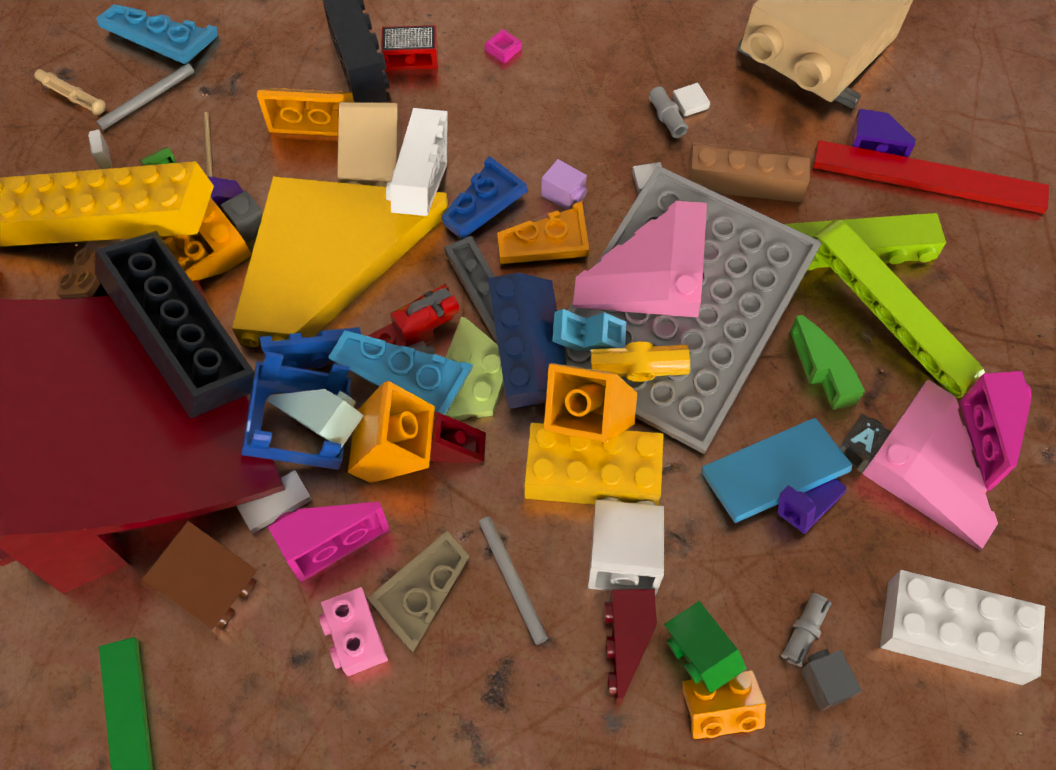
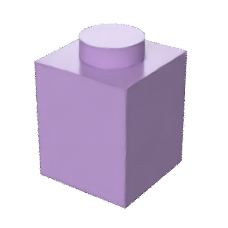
[541,159,588,210]

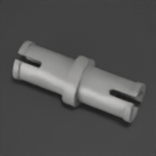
[648,86,688,138]
[781,593,832,667]

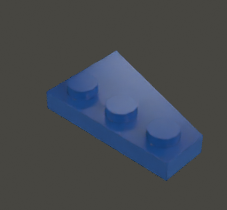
[442,156,528,240]
[259,327,362,369]

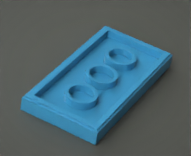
[701,418,852,523]

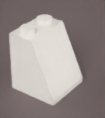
[588,497,664,596]

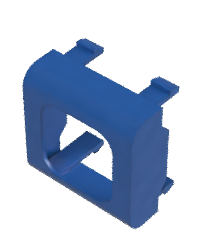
[241,352,351,470]

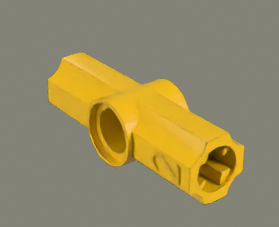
[591,341,690,382]

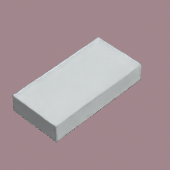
[237,470,312,534]

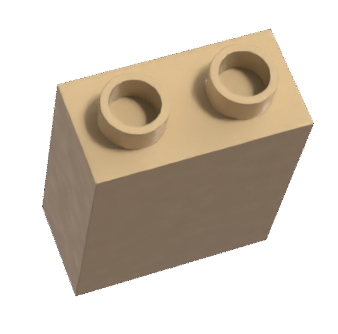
[740,0,913,102]

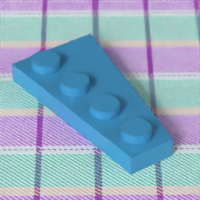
[96,4,218,64]
[328,330,473,415]

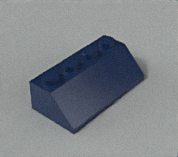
[488,273,567,409]

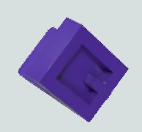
[778,479,846,534]

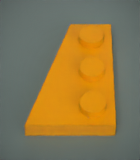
[497,201,589,264]

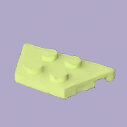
[446,317,504,421]

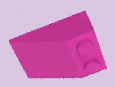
[959,371,1031,491]
[268,501,390,582]

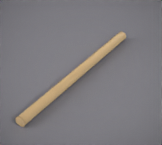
[203,112,213,177]

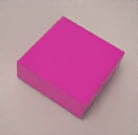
[484,29,522,64]

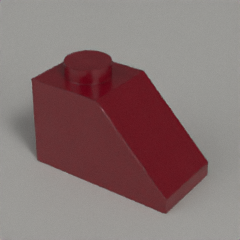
[430,412,486,464]

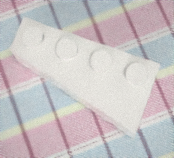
[386,108,448,216]

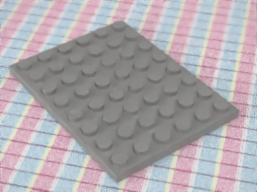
[564,165,822,454]

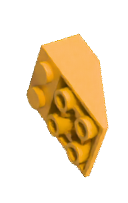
[161,197,252,281]

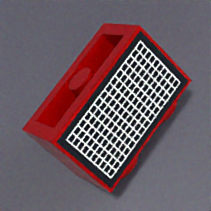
[381,25,438,71]

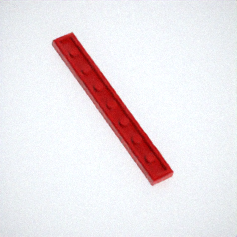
[813,140,1049,214]

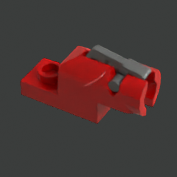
[368,284,460,347]

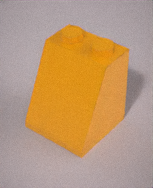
[544,363,637,442]
[347,381,435,483]

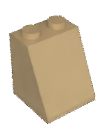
[338,102,404,187]

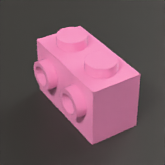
[319,587,388,676]

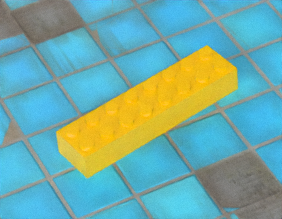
[0,161,214,246]

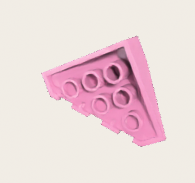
[573,201,707,318]
[862,379,998,551]

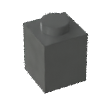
[221,190,263,243]
[801,649,862,711]

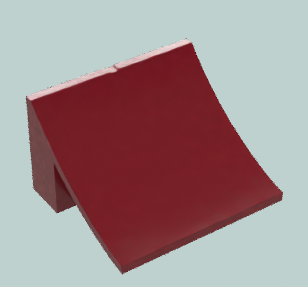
[0,280,286,594]

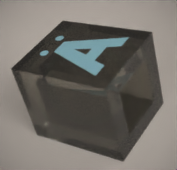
[839,414,891,473]

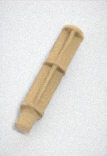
[35,69,106,115]

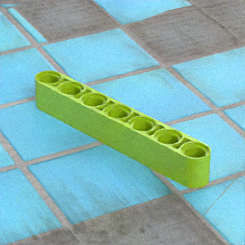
[812,219,985,398]

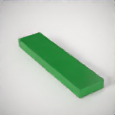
[99,637,153,770]

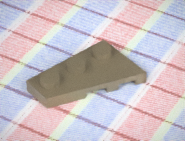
[367,531,469,654]

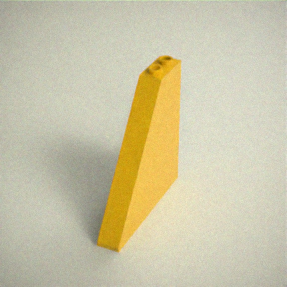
[232,176,448,347]

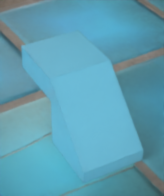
[552,309,627,351]

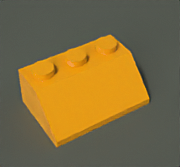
[257,88,354,136]

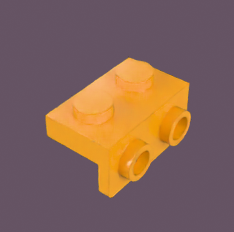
[682,670,766,739]

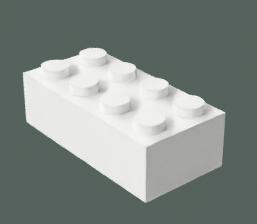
[880,570,1045,685]

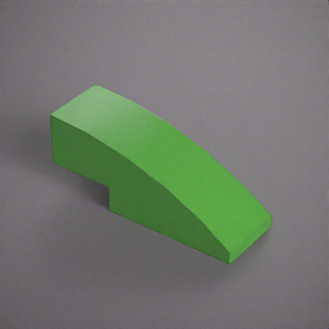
[790,315,865,410]

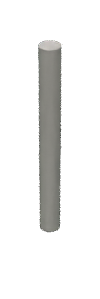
[96,63,194,131]
[479,516,548,645]

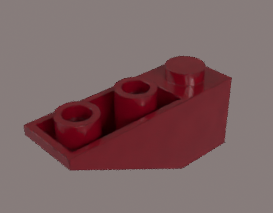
[604,589,657,705]

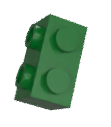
[664,601,747,693]

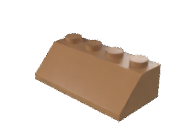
[688,142,810,203]

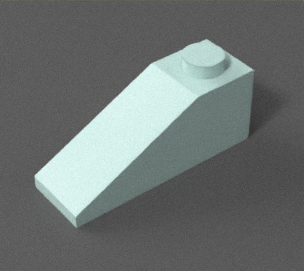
[267,389,364,448]

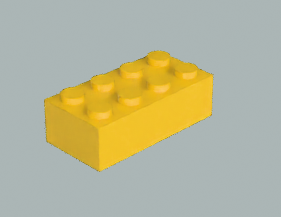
[525,423,663,506]

